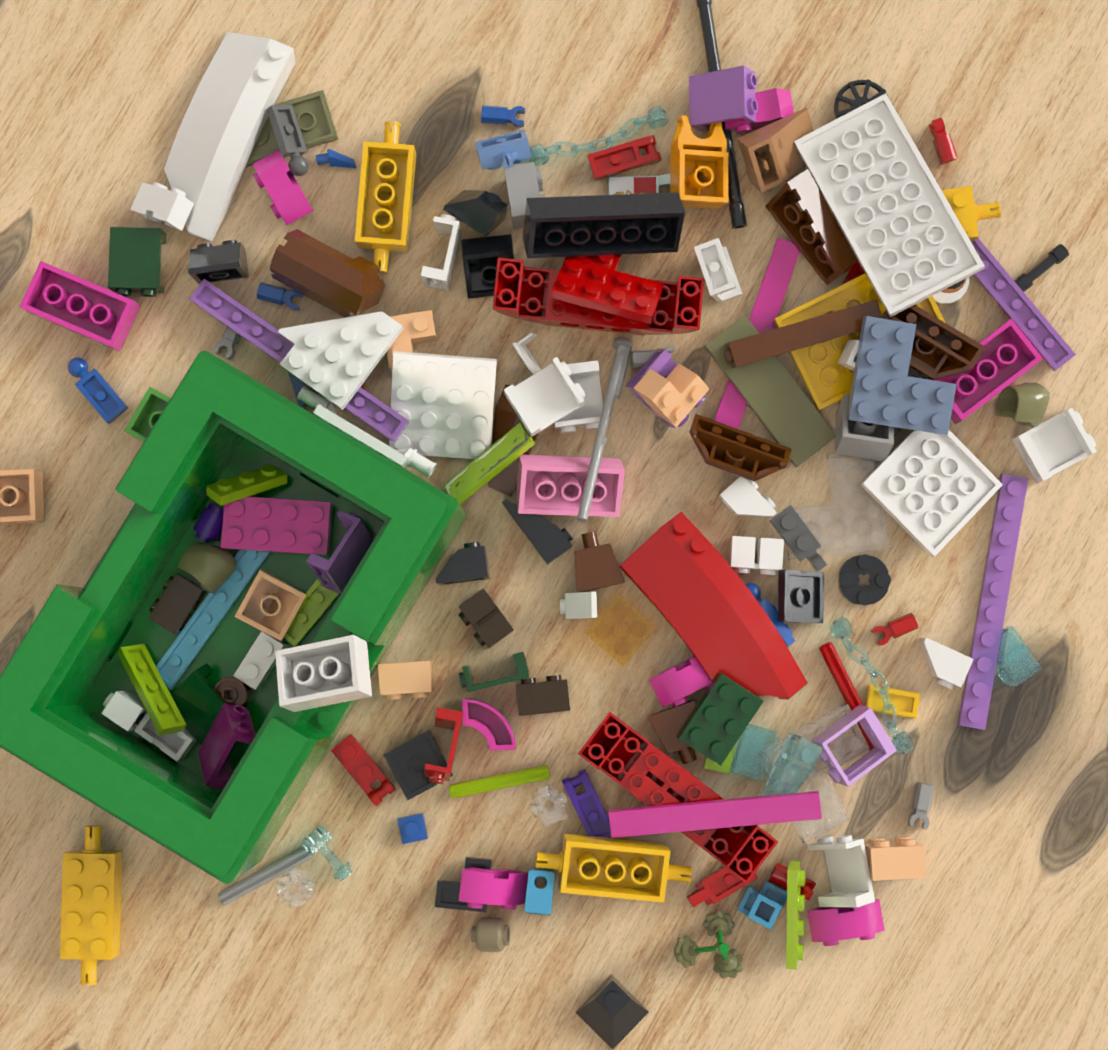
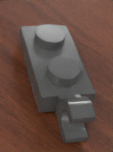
[769,505,827,572]

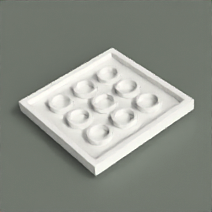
[389,351,497,459]
[860,430,1003,557]

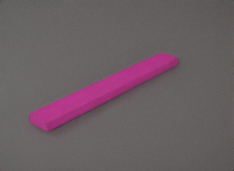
[715,238,800,429]
[608,791,822,838]

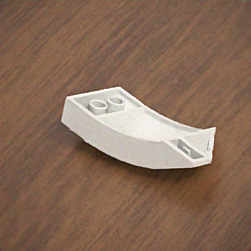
[164,32,296,243]

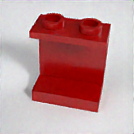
[424,707,463,784]

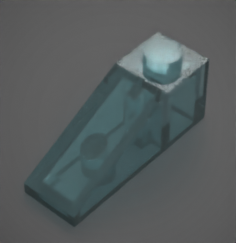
[760,733,823,796]

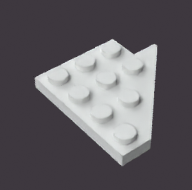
[278,311,404,410]

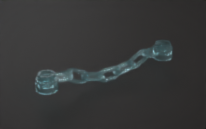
[528,106,669,167]
[830,616,914,754]

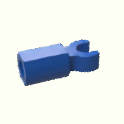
[481,105,525,128]
[257,282,303,311]

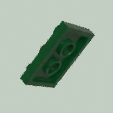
[677,672,764,766]

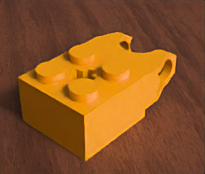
[670,115,728,209]

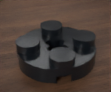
[838,554,891,606]

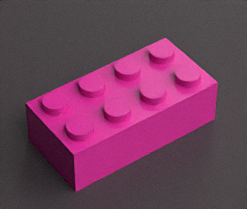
[20,261,141,352]
[931,318,1043,425]
[221,497,333,556]

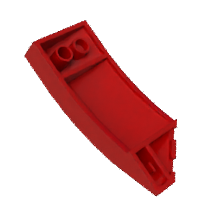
[620,512,808,700]

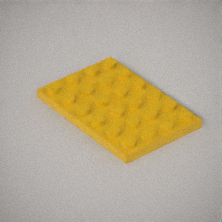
[773,273,946,410]

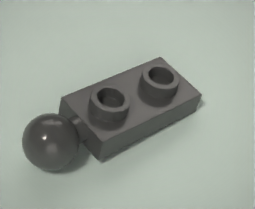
[266,105,309,176]

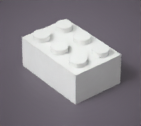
[275,635,372,712]

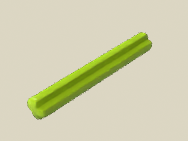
[449,765,550,799]

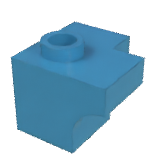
[737,881,787,930]

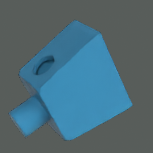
[525,856,555,916]

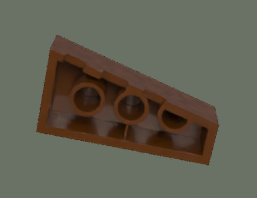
[765,169,858,285]

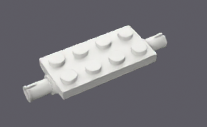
[297,386,437,478]

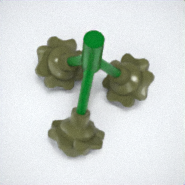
[674,911,743,978]

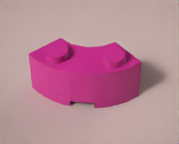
[724,88,794,134]
[253,150,313,225]
[649,656,712,707]
[462,698,517,751]
[459,867,528,910]
[807,899,885,946]

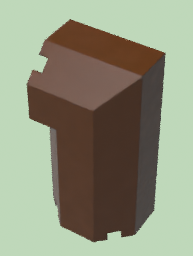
[269,229,385,318]

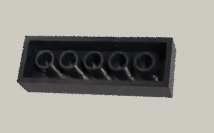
[523,192,685,259]

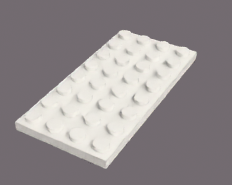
[794,93,985,317]

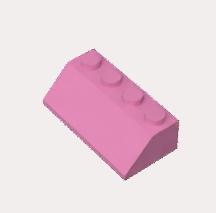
[517,455,625,517]

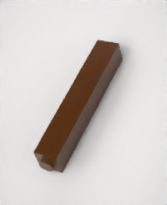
[723,299,883,369]

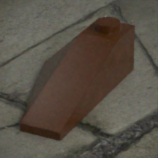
[488,384,540,497]

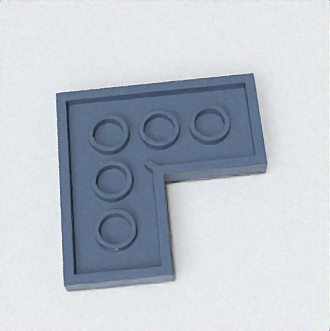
[846,316,957,435]

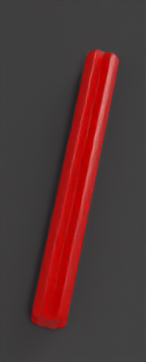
[819,642,874,751]

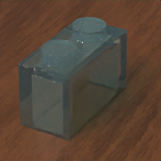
[731,723,779,782]

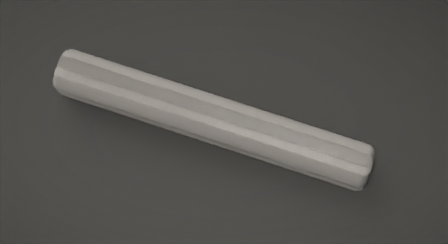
[218,845,313,905]

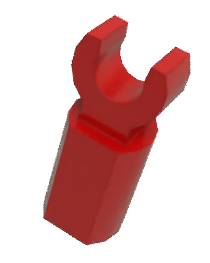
[929,117,958,165]
[871,613,919,645]
[769,863,816,900]

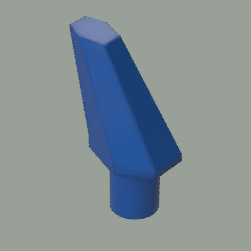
[316,149,357,168]

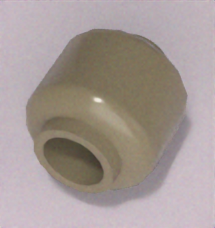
[471,917,510,952]

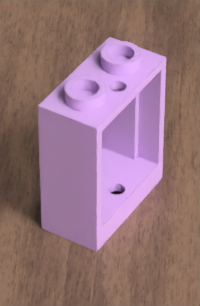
[811,705,897,787]

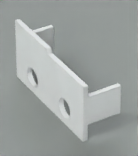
[513,333,541,375]

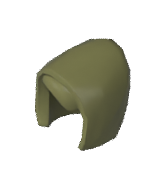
[996,382,1050,427]
[177,543,237,594]

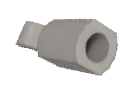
[214,327,242,360]
[630,347,676,368]
[908,782,935,830]

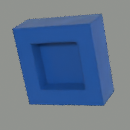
[397,813,428,844]

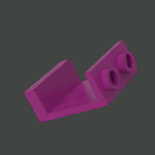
[198,703,256,789]

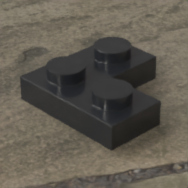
[435,857,492,912]

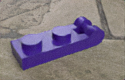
[562,769,611,838]

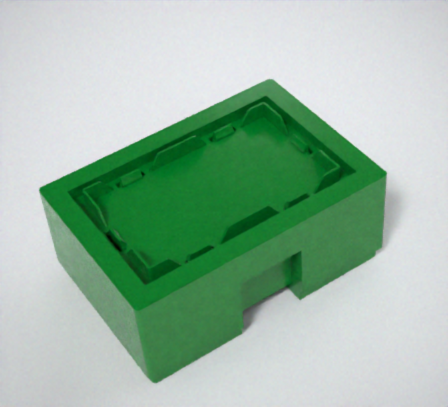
[0,351,466,884]

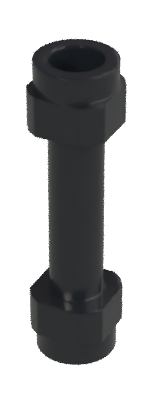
[1014,244,1069,292]

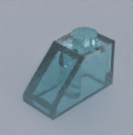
[996,626,1042,686]

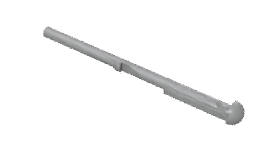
[577,337,632,522]

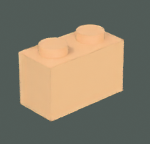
[378,661,433,700]

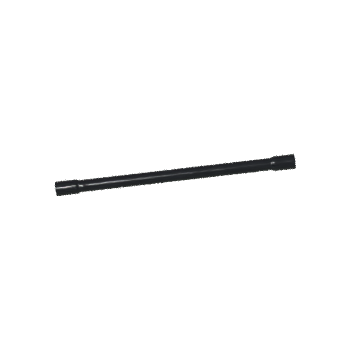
[696,0,747,229]

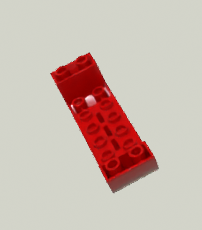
[492,258,705,335]
[578,712,778,884]

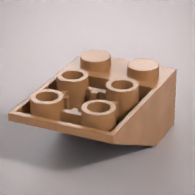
[737,108,814,193]

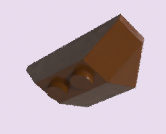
[882,305,986,380]
[689,414,792,481]

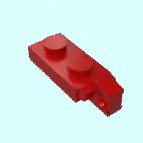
[687,867,758,907]

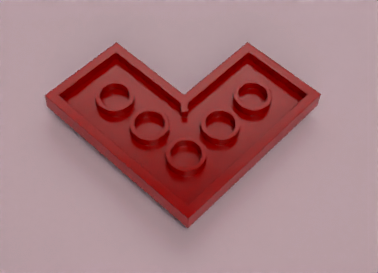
[551,254,664,324]

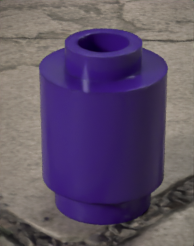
[193,503,224,543]

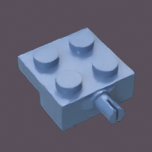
[475,130,532,170]

